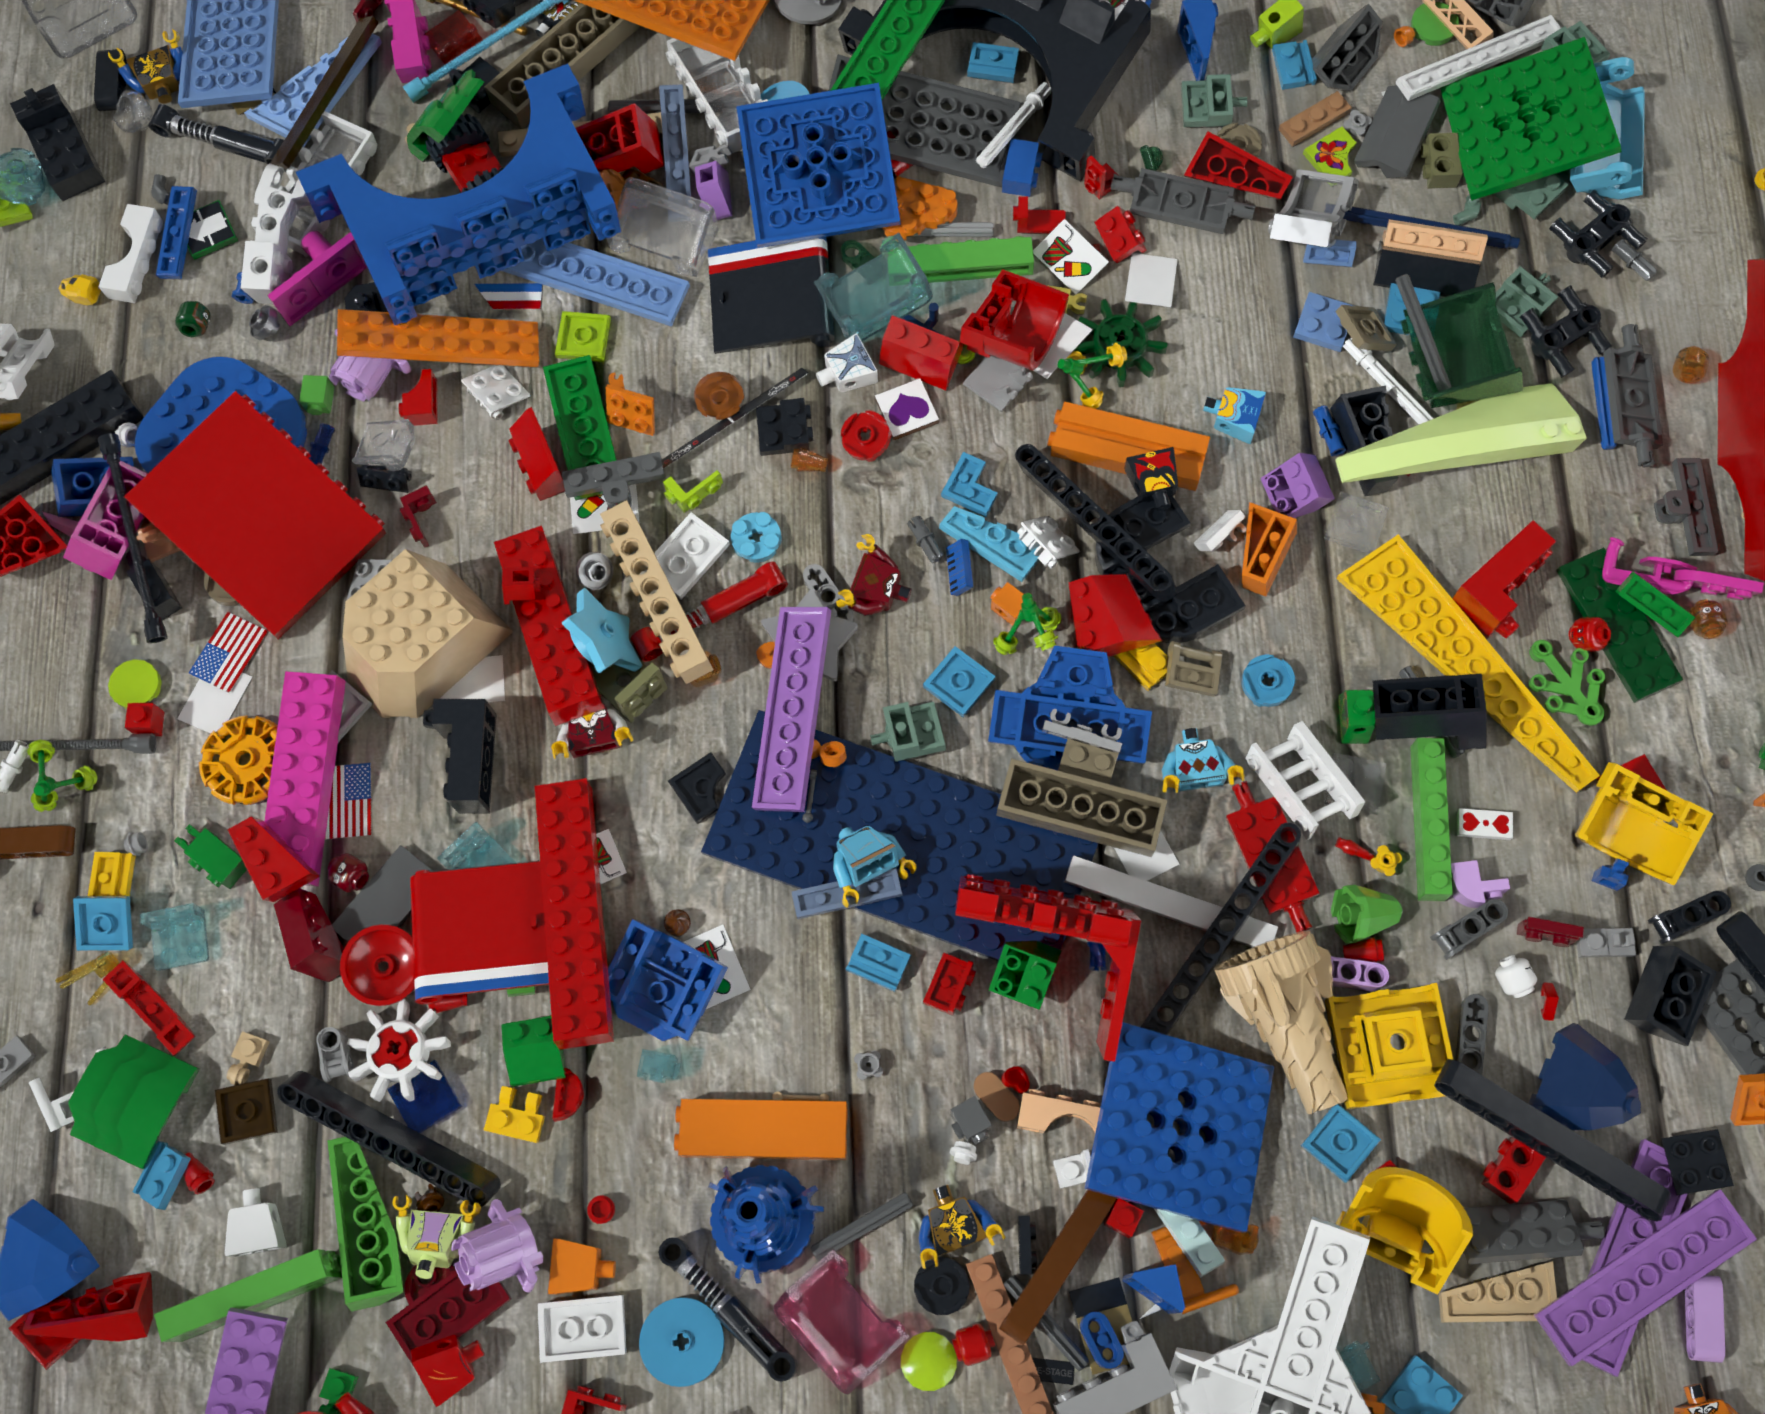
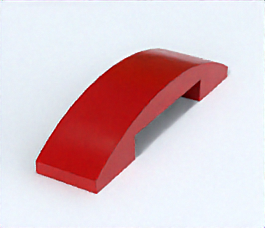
[102,960,196,1056]

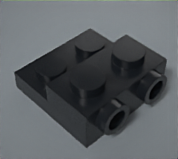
[756,398,814,456]

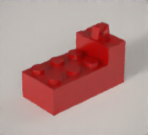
[575,103,665,174]
[1452,520,1556,639]

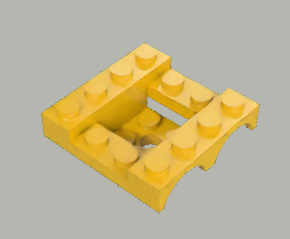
[1325,983,1453,1110]

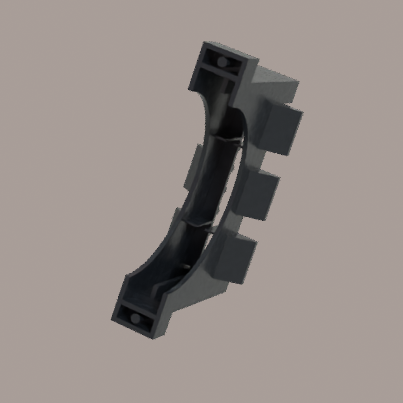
[838,0,1151,182]

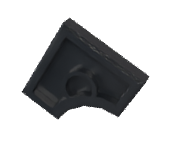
[668,752,726,824]

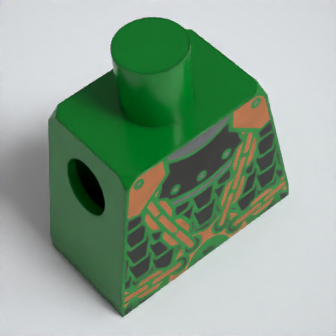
[1338,690,1375,744]

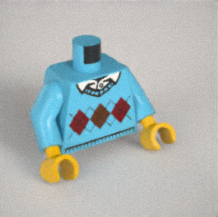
[1161,728,1245,793]

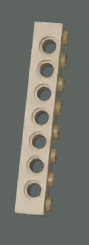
[600,500,714,684]

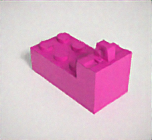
[63,460,147,580]

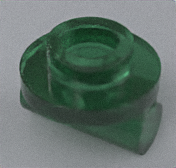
[1140,145,1163,171]

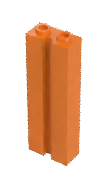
[1047,401,1210,491]
[674,1099,848,1160]

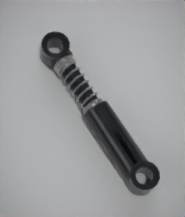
[148,104,287,172]
[658,1237,798,1382]

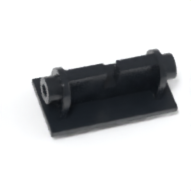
[356,463,412,493]

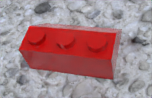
[879,315,964,391]
[508,407,565,501]

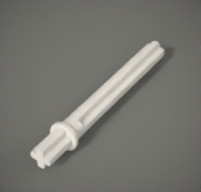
[976,82,1052,168]
[1343,338,1434,425]

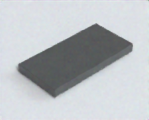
[332,845,434,942]

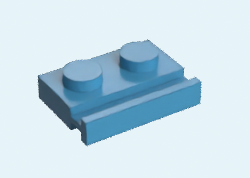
[1272,40,1317,90]
[967,42,1019,83]
[846,933,911,992]
[132,1141,191,1210]

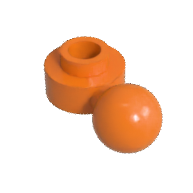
[811,739,847,767]

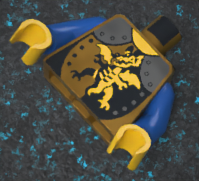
[108,29,183,104]
[918,1185,1005,1269]

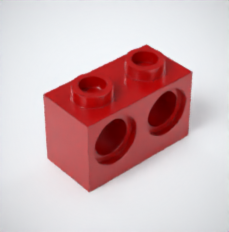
[1481,1137,1546,1204]

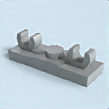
[1042,709,1122,754]

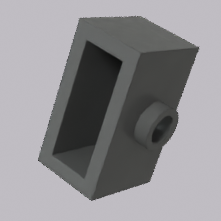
[950,1096,992,1145]

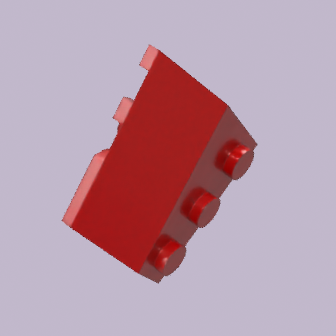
[0,494,68,577]
[1068,574,1162,657]

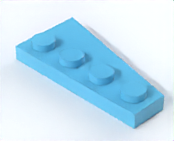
[939,506,1040,582]

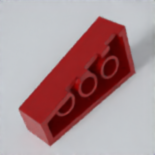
[1184,131,1293,200]

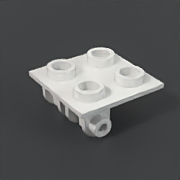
[461,365,530,420]
[1017,516,1080,569]

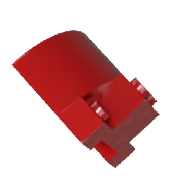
[960,269,1069,370]

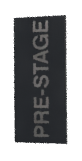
[1032,1358,1074,1385]

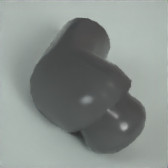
[151,174,170,205]

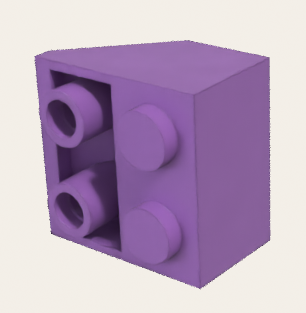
[1260,453,1335,518]

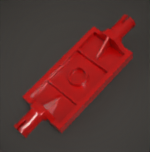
[1226,781,1320,933]

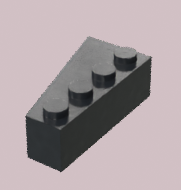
[1330,385,1399,497]

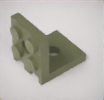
[593,660,668,723]

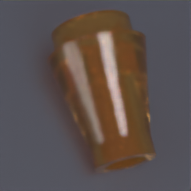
[790,447,828,472]

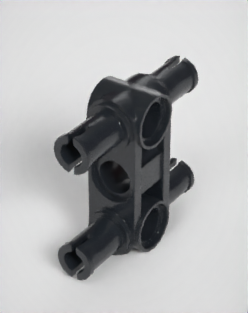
[1549,190,1648,278]
[1519,285,1613,378]

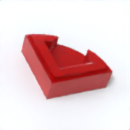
[1541,982,1559,1021]

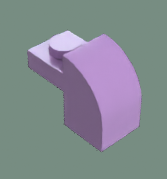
[1451,860,1510,908]

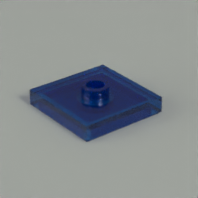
[387,1060,463,1133]

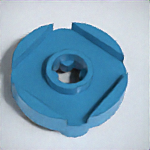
[1241,654,1295,707]

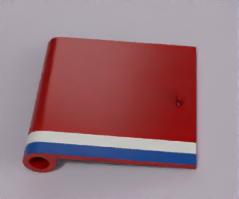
[410,861,549,1005]

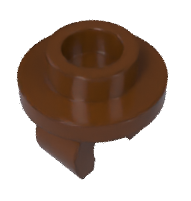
[415,1184,444,1212]

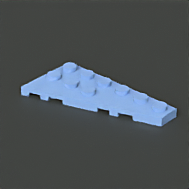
[244,33,382,147]

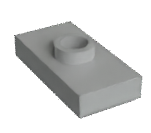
[0,1036,36,1088]

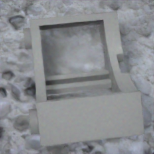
[1268,169,1359,247]

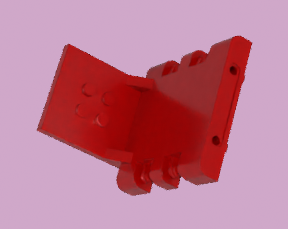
[955,874,1141,1062]

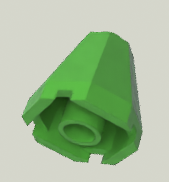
[1331,885,1403,944]

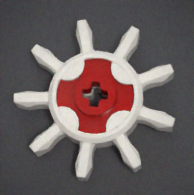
[347,999,451,1102]

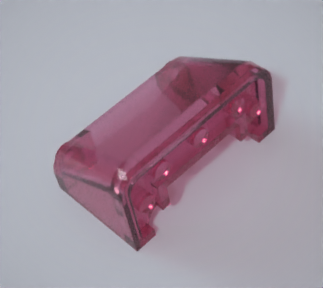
[773,1249,909,1395]

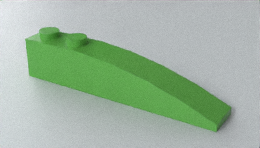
[327,1137,404,1312]

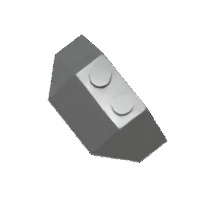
[1312,4,1383,91]

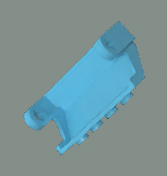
[1570,57,1645,200]

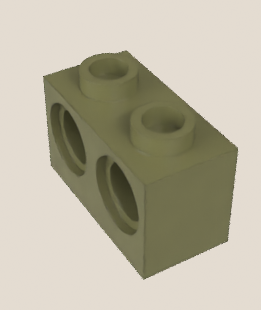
[1420,133,1462,189]

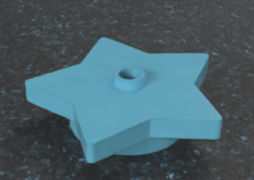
[562,588,643,673]

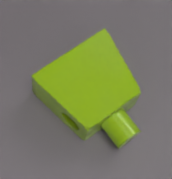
[1250,0,1304,49]

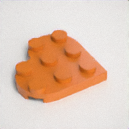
[882,176,958,241]

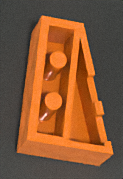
[1242,502,1297,597]

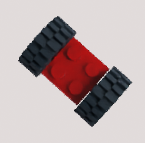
[426,113,504,193]

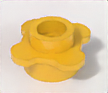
[1370,845,1402,877]

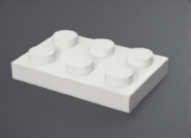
[644,512,730,600]
[538,1295,627,1363]

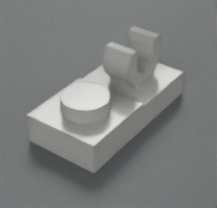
[1577,928,1636,958]

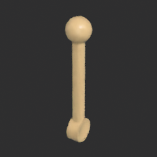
[772,1092,829,1101]

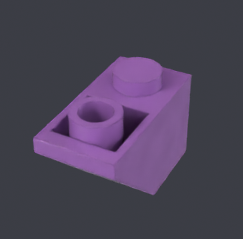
[695,161,733,222]

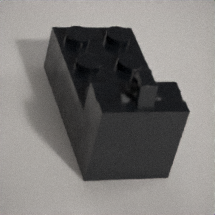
[10,84,106,201]
[1372,674,1487,750]
[423,699,497,814]

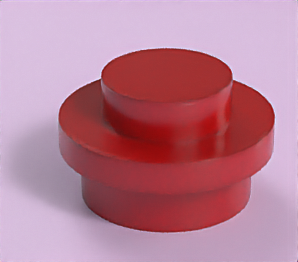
[587,1195,615,1224]

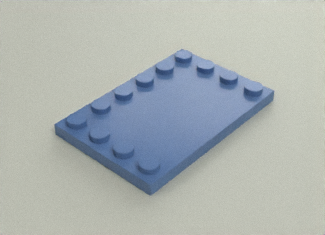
[178,0,279,108]

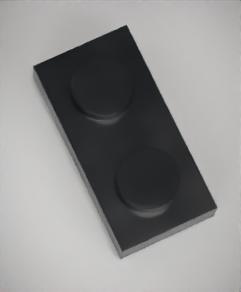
[1018,1216,1037,1275]

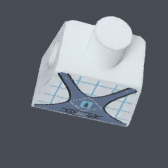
[816,333,878,392]

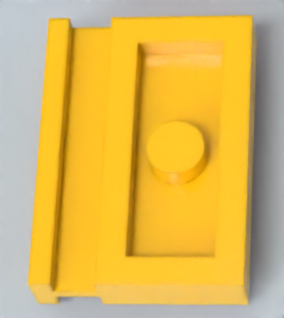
[1113,643,1169,691]
[88,852,136,896]

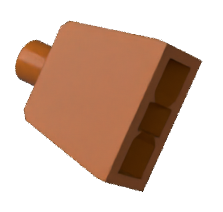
[548,1238,616,1295]

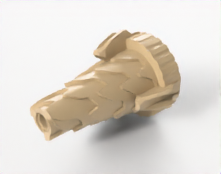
[1214,931,1347,1114]

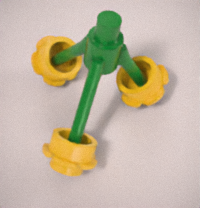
[1057,343,1127,409]

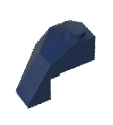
[1528,1023,1641,1130]

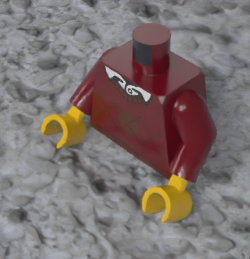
[836,534,912,616]

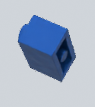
[1002,139,1042,197]

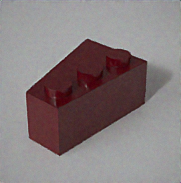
[274,888,344,982]

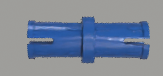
[1313,405,1346,456]

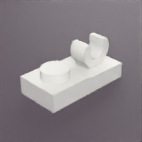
[1194,510,1246,552]

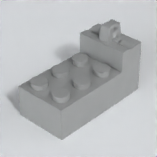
[1053,1321,1177,1414]

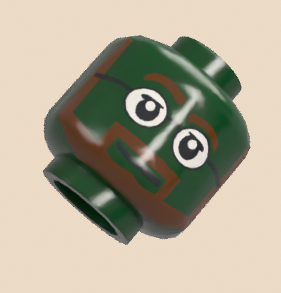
[175,301,211,338]

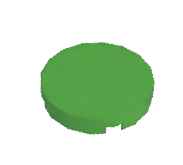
[1411,2,1459,46]

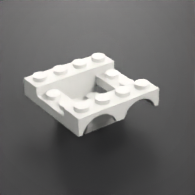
[0,323,55,400]

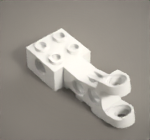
[241,164,311,304]

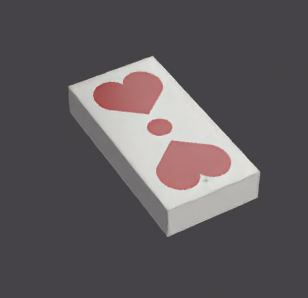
[1457,808,1513,840]

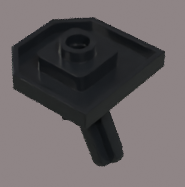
[344,282,388,312]

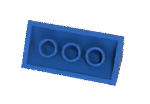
[1122,1264,1185,1314]

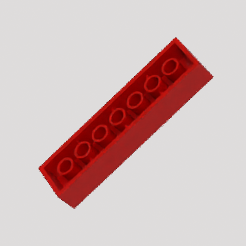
[494,525,605,726]

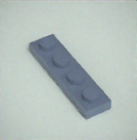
[792,868,902,919]

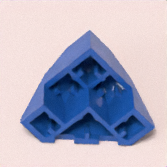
[0,1199,100,1321]

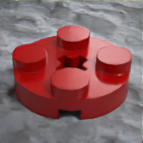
[841,410,892,462]

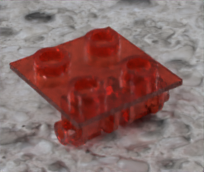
[424,10,483,66]

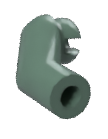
[1453,195,1481,225]

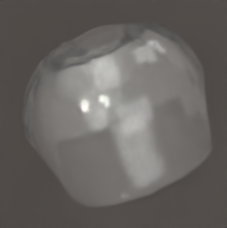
[113,90,153,133]

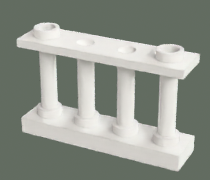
[1245,721,1365,840]

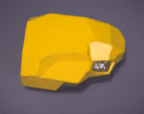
[58,274,101,305]

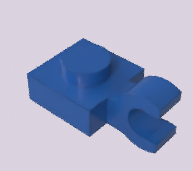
[1591,858,1629,891]

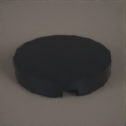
[914,1257,970,1315]

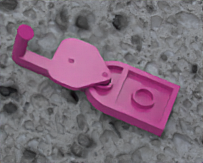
[1602,537,1764,600]

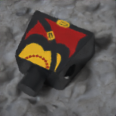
[1124,447,1178,511]

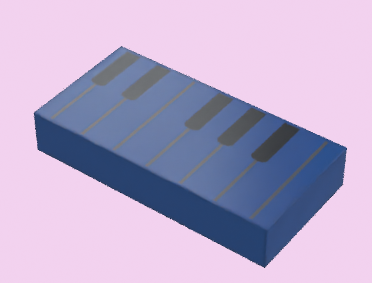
[946,539,973,596]

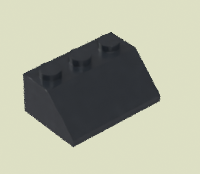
[1624,946,1717,1046]

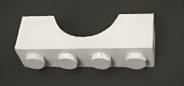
[99,204,163,303]

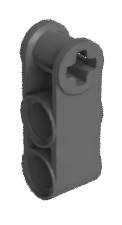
[1430,899,1508,960]

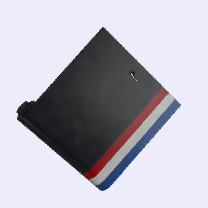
[708,237,835,354]

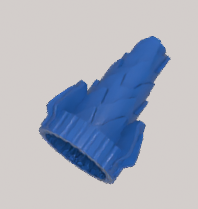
[708,1165,824,1284]

